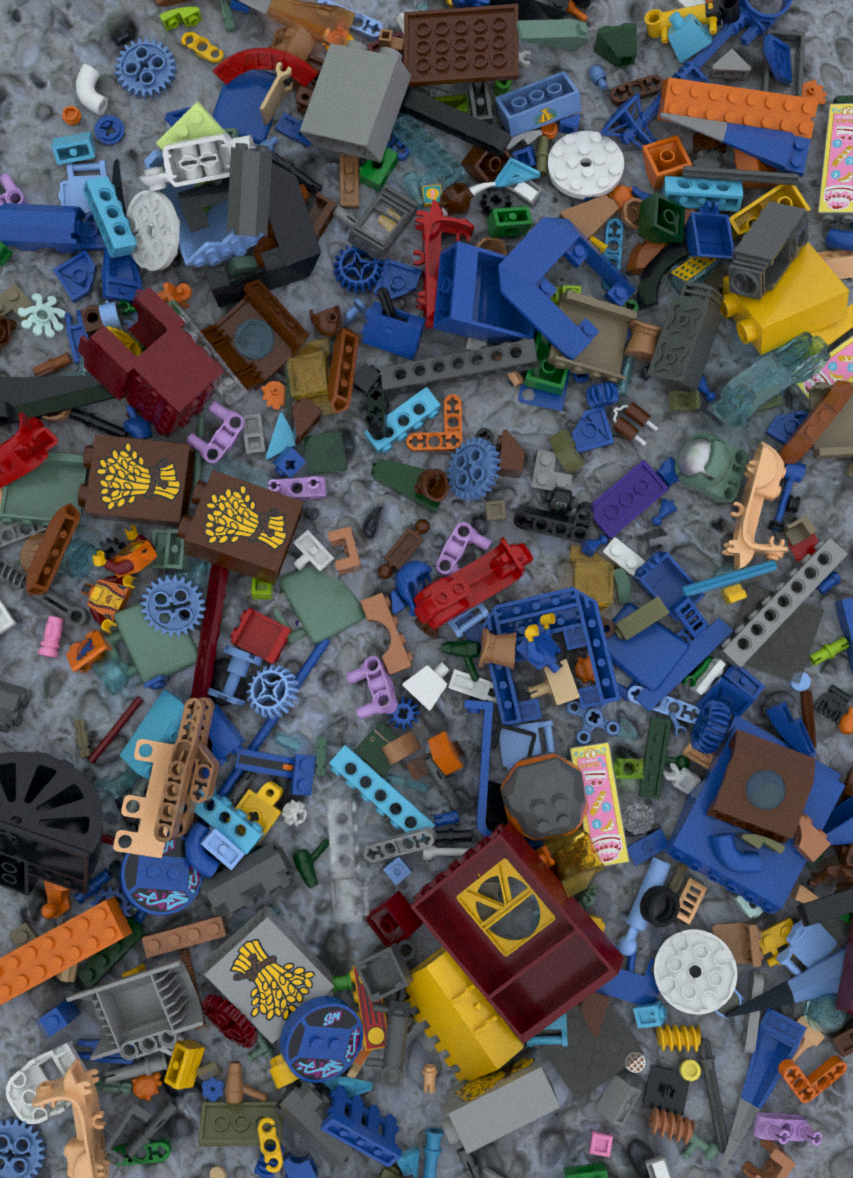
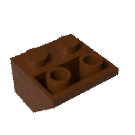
[496,429,525,478]

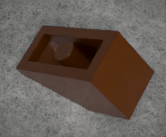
[291,397,323,445]
[578,991,610,1038]

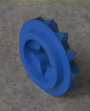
[94,115,125,146]

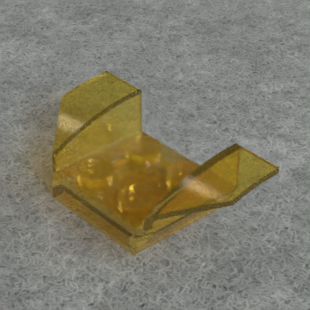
[287,338,335,415]
[570,545,614,612]
[543,828,605,898]

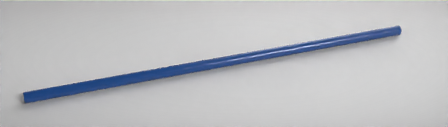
[133,639,331,925]

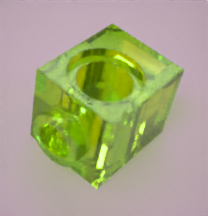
[613,758,643,779]

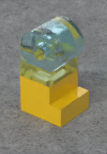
[715,565,747,605]

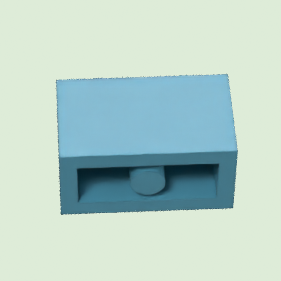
[51,131,96,165]

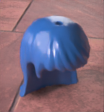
[395,561,432,616]

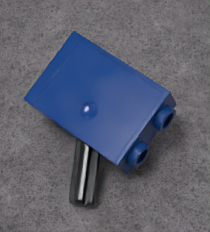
[361,287,426,360]

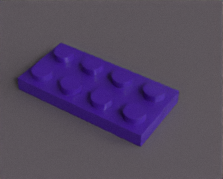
[585,460,669,539]

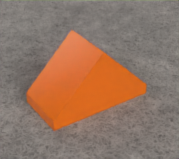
[428,731,464,775]

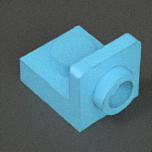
[633,1000,667,1029]

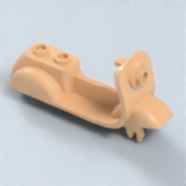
[721,441,788,571]
[31,1058,110,1178]

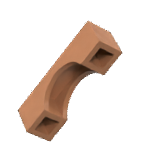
[360,593,414,675]
[749,783,831,862]
[142,915,229,958]

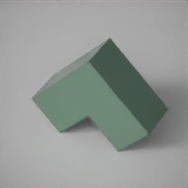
[225,255,258,279]
[612,568,631,604]

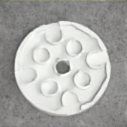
[547,131,624,199]
[126,190,180,271]
[654,929,737,1015]

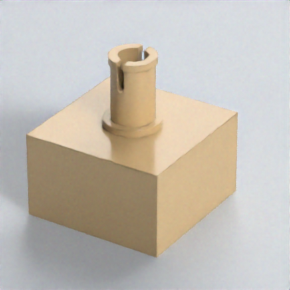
[528,659,580,706]

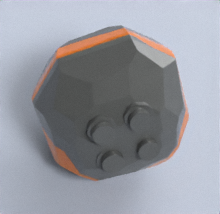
[500,752,589,841]

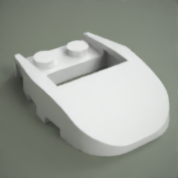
[6,1041,87,1124]

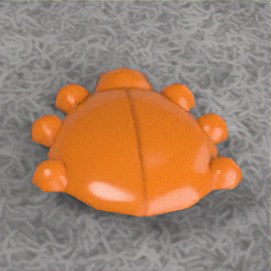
[802,80,827,106]
[607,185,634,212]
[261,381,286,410]
[575,656,595,684]
[131,1071,162,1102]

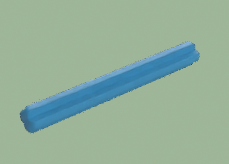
[682,560,777,597]

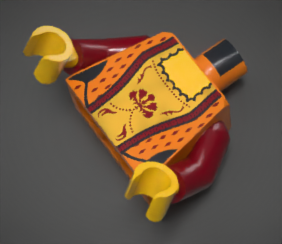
[92,525,157,578]
[81,575,137,634]

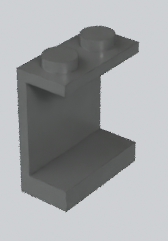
[104,1103,152,1166]

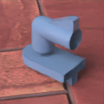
[343,298,366,327]

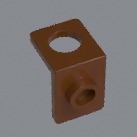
[693,133,726,154]

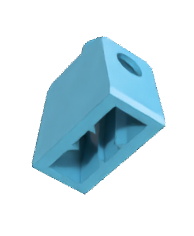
[668,11,712,64]

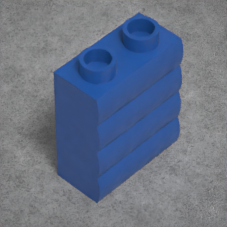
[433,241,538,345]

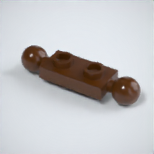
[377,519,430,579]

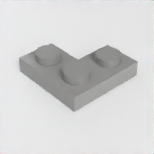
[531,450,573,492]

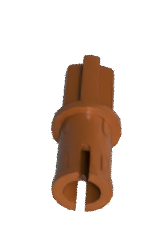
[33,352,72,377]

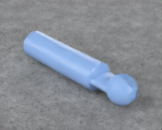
[617,856,671,956]

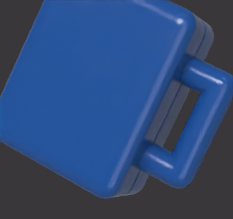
[212,69,277,145]
[604,603,689,701]

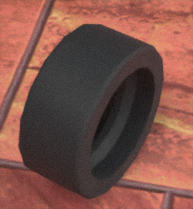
[640,885,680,927]

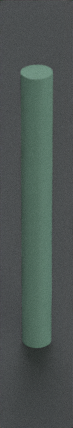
[192,416,205,493]

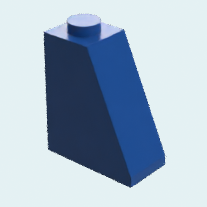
[35,1000,81,1039]

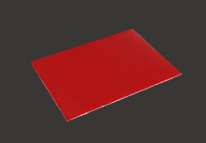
[787,534,819,562]

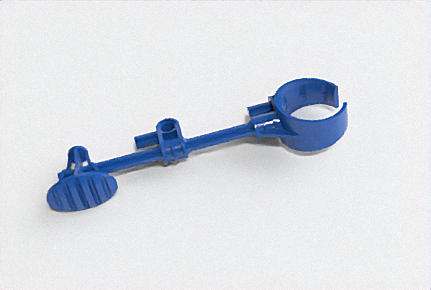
[600,0,793,150]

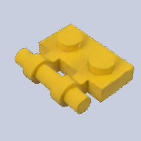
[759,917,795,967]

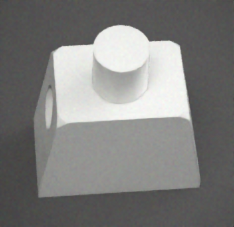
[402,662,450,711]

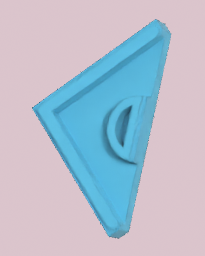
[492,157,541,190]
[266,412,298,461]
[323,1076,373,1099]
[397,1146,420,1178]

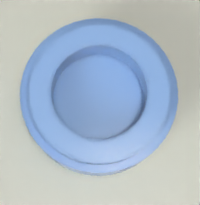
[790,672,811,692]

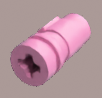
[37,616,64,658]

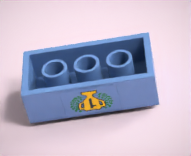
[494,71,581,138]

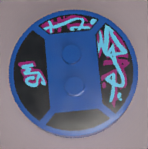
[119,831,204,916]
[280,996,363,1083]

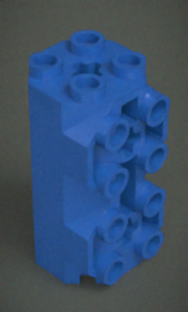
[0,203,87,253]

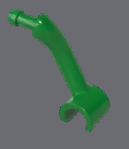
[681,656,713,687]

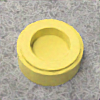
[679,1059,701,1081]

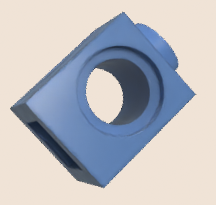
[383,856,412,885]

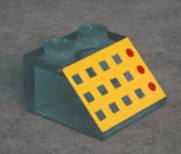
[667,255,719,295]

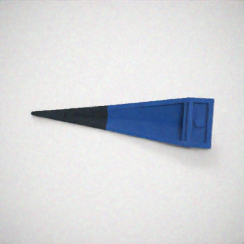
[101,159,142,303]

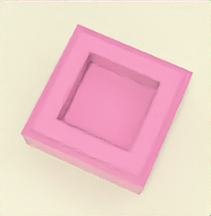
[589,1130,613,1157]

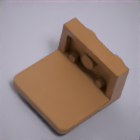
[712,921,764,967]

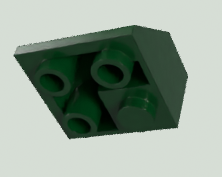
[593,23,637,67]

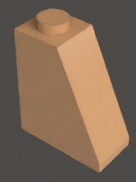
[559,195,619,239]

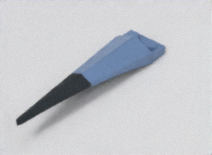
[724,945,847,1018]

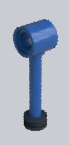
[768,462,806,532]

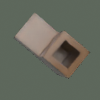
[379,28,404,56]

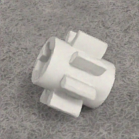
[282,800,307,826]

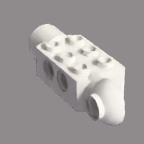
[139,132,255,191]

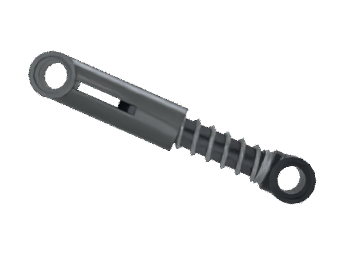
[0,559,90,626]

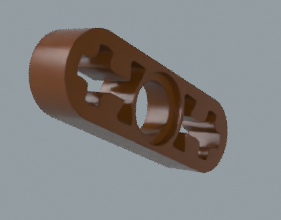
[609,75,663,106]

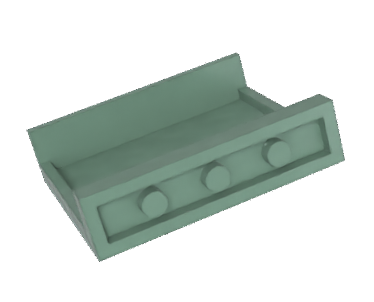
[0,452,88,529]

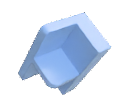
[200,825,245,870]

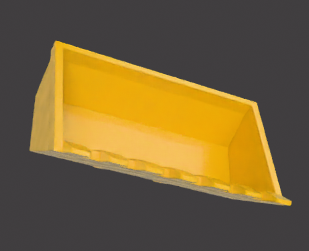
[405,946,524,1082]

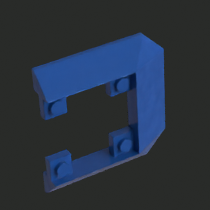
[497,217,636,361]
[480,587,621,726]

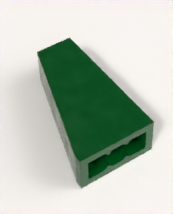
[371,458,446,515]

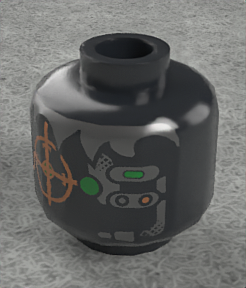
[545,487,575,515]

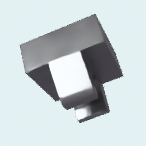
[644,528,669,553]

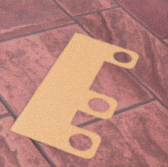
[113,739,181,858]

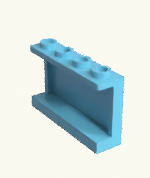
[119,688,192,780]

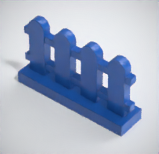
[320,1085,402,1168]

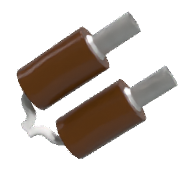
[612,402,659,447]

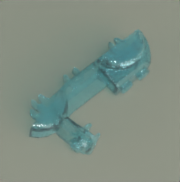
[711,332,830,432]

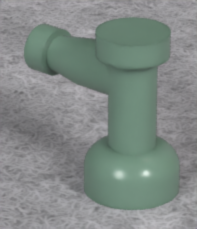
[247,1028,275,1061]
[681,1131,719,1161]

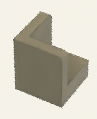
[704,263,729,292]
[783,515,817,546]

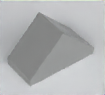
[709,49,751,80]

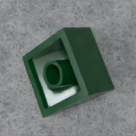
[638,192,685,243]

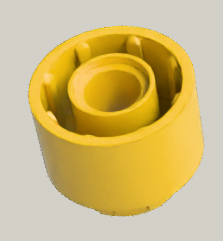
[269,1054,299,1089]

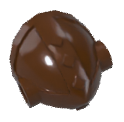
[309,305,342,337]
[414,468,449,502]

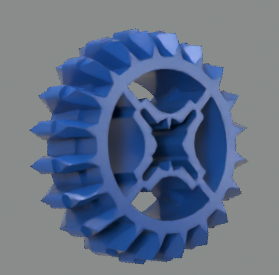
[333,244,384,294]
[691,700,731,754]

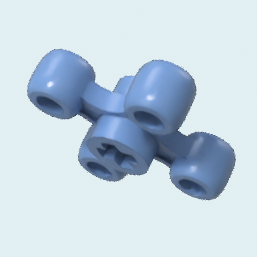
[565,700,620,745]

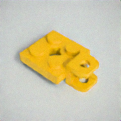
[226,781,283,845]

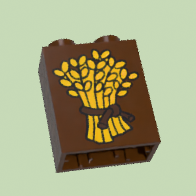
[78,434,195,528]
[177,470,304,585]

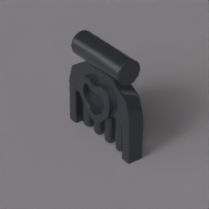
[813,684,852,725]

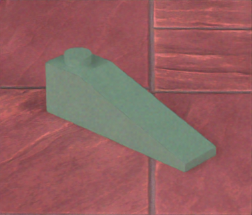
[516,19,590,52]

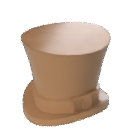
[623,320,662,363]
[479,628,517,670]

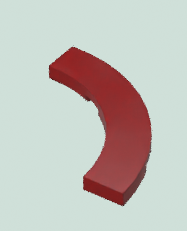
[213,48,319,87]

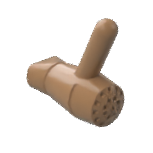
[225,1061,268,1104]

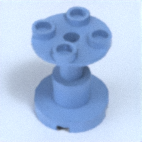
[208,645,263,706]

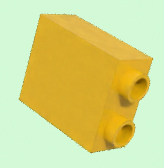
[719,242,849,355]

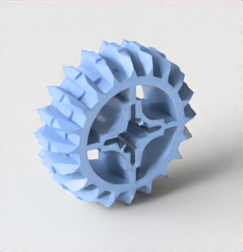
[246,665,300,719]

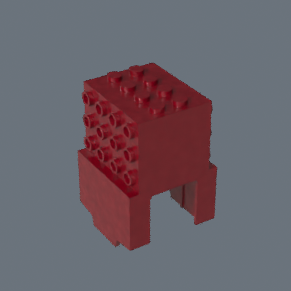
[78,287,224,438]

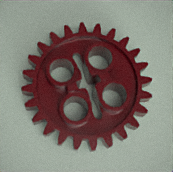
[201,993,258,1049]

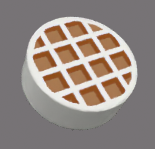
[624,1050,645,1073]

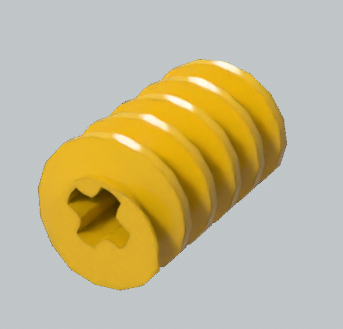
[656,1024,701,1052]

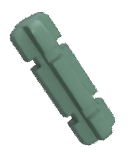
[219,0,236,32]
[315,737,327,776]
[94,1079,133,1095]

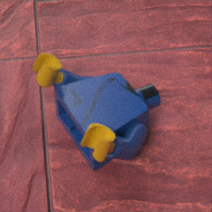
[516,613,563,674]

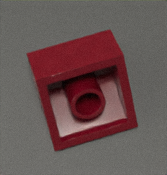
[363,891,423,947]

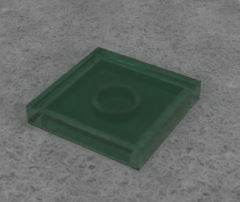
[304,431,347,476]

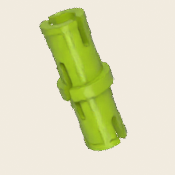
[808,636,850,666]

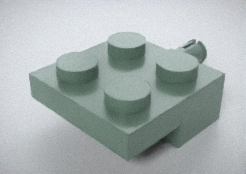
[149,529,191,571]

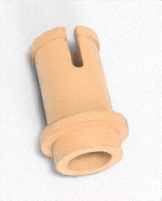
[422,1064,438,1093]

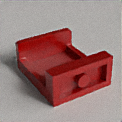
[230,608,293,665]

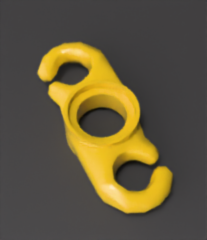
[181,32,224,63]
[257,1117,283,1173]

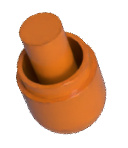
[838,707,853,735]

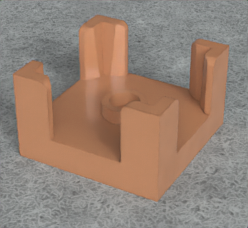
[327,526,362,575]
[741,1139,796,1178]

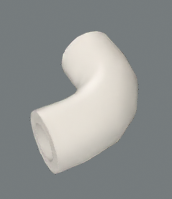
[75,64,108,116]

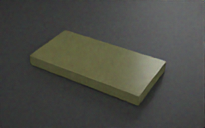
[198,1101,284,1147]

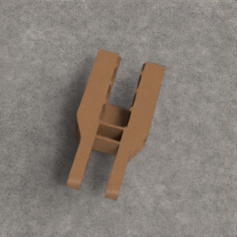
[154,698,220,842]

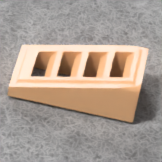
[677,877,707,925]
[790,883,819,903]

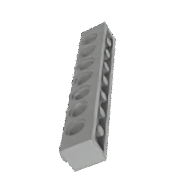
[719,538,848,669]

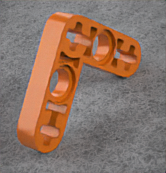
[406,394,462,452]
[778,1055,847,1103]

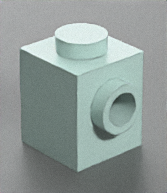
[731,893,763,918]

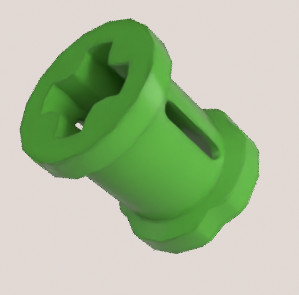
[494,80,512,96]
[332,972,353,994]

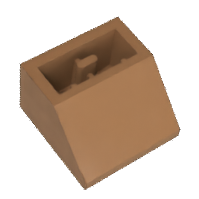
[267,26,316,61]

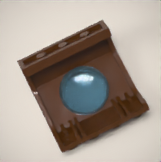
[196,279,309,392]
[706,729,815,844]

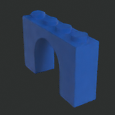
[188,703,246,792]

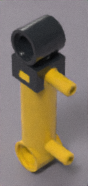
[644,0,741,44]

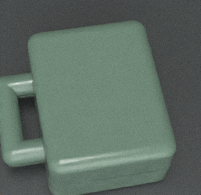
[274,567,366,646]
[104,594,198,684]

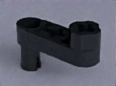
[364,388,390,440]

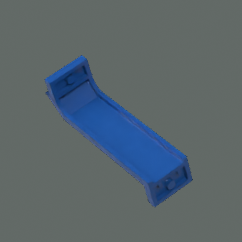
[463,700,493,837]

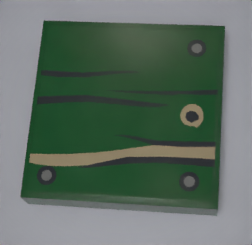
[354,721,399,777]

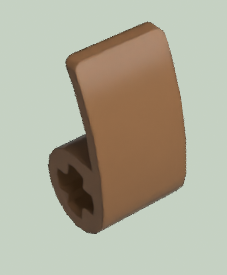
[381,731,421,765]

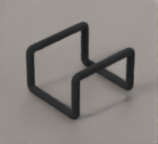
[492,724,536,757]

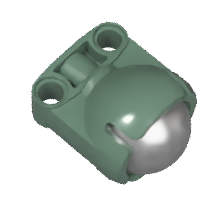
[675,432,747,503]

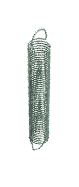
[284,364,292,420]

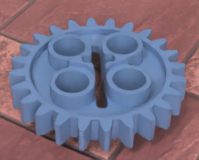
[114,38,177,100]
[446,437,501,501]
[140,573,206,637]
[0,1117,47,1178]

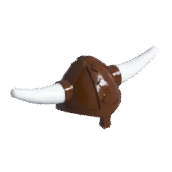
[440,182,496,216]

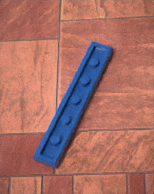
[635,618,733,713]

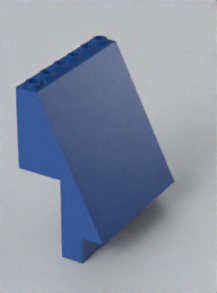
[665,714,845,914]

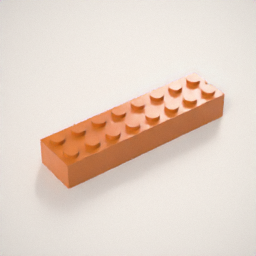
[657,78,818,139]
[0,896,133,1005]

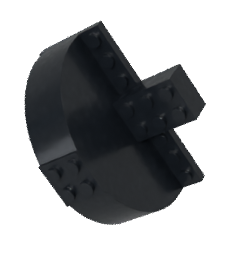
[0,751,103,896]

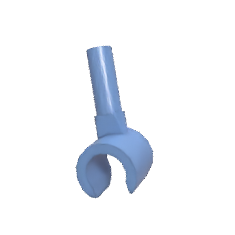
[669,712,687,737]

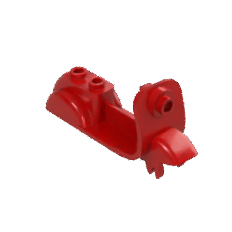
[413,199,475,330]
[0,412,58,488]
[414,537,534,629]

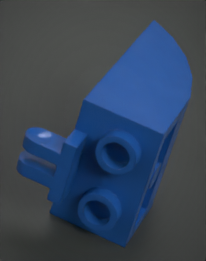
[684,200,734,260]
[632,551,705,622]
[822,796,853,845]

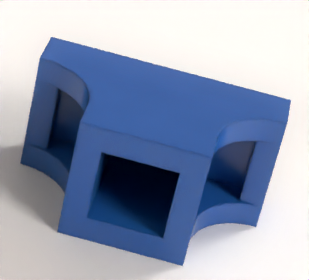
[283,1151,319,1178]

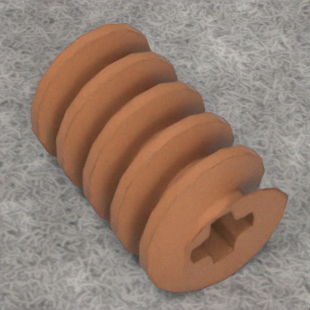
[648,1107,695,1145]

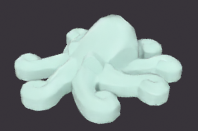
[18,293,66,338]

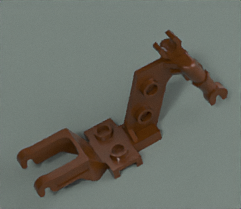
[807,762,853,894]

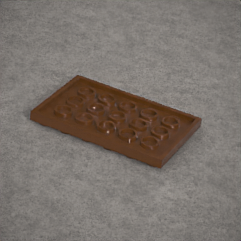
[404,4,519,87]

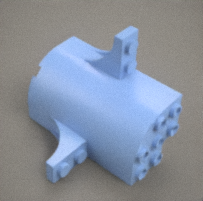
[144,150,263,267]

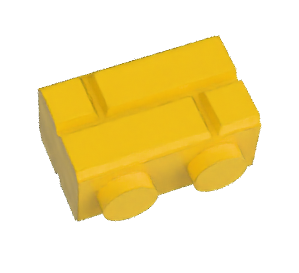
[164,1039,205,1090]

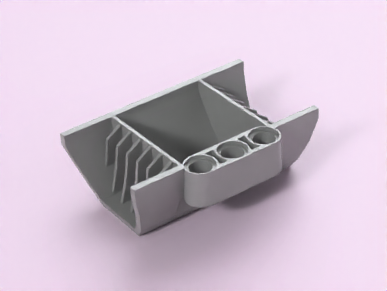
[66,959,205,1061]

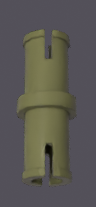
[535,136,549,177]

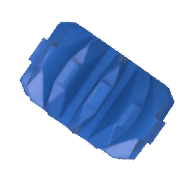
[586,382,619,408]
[386,697,420,731]
[254,1146,284,1178]

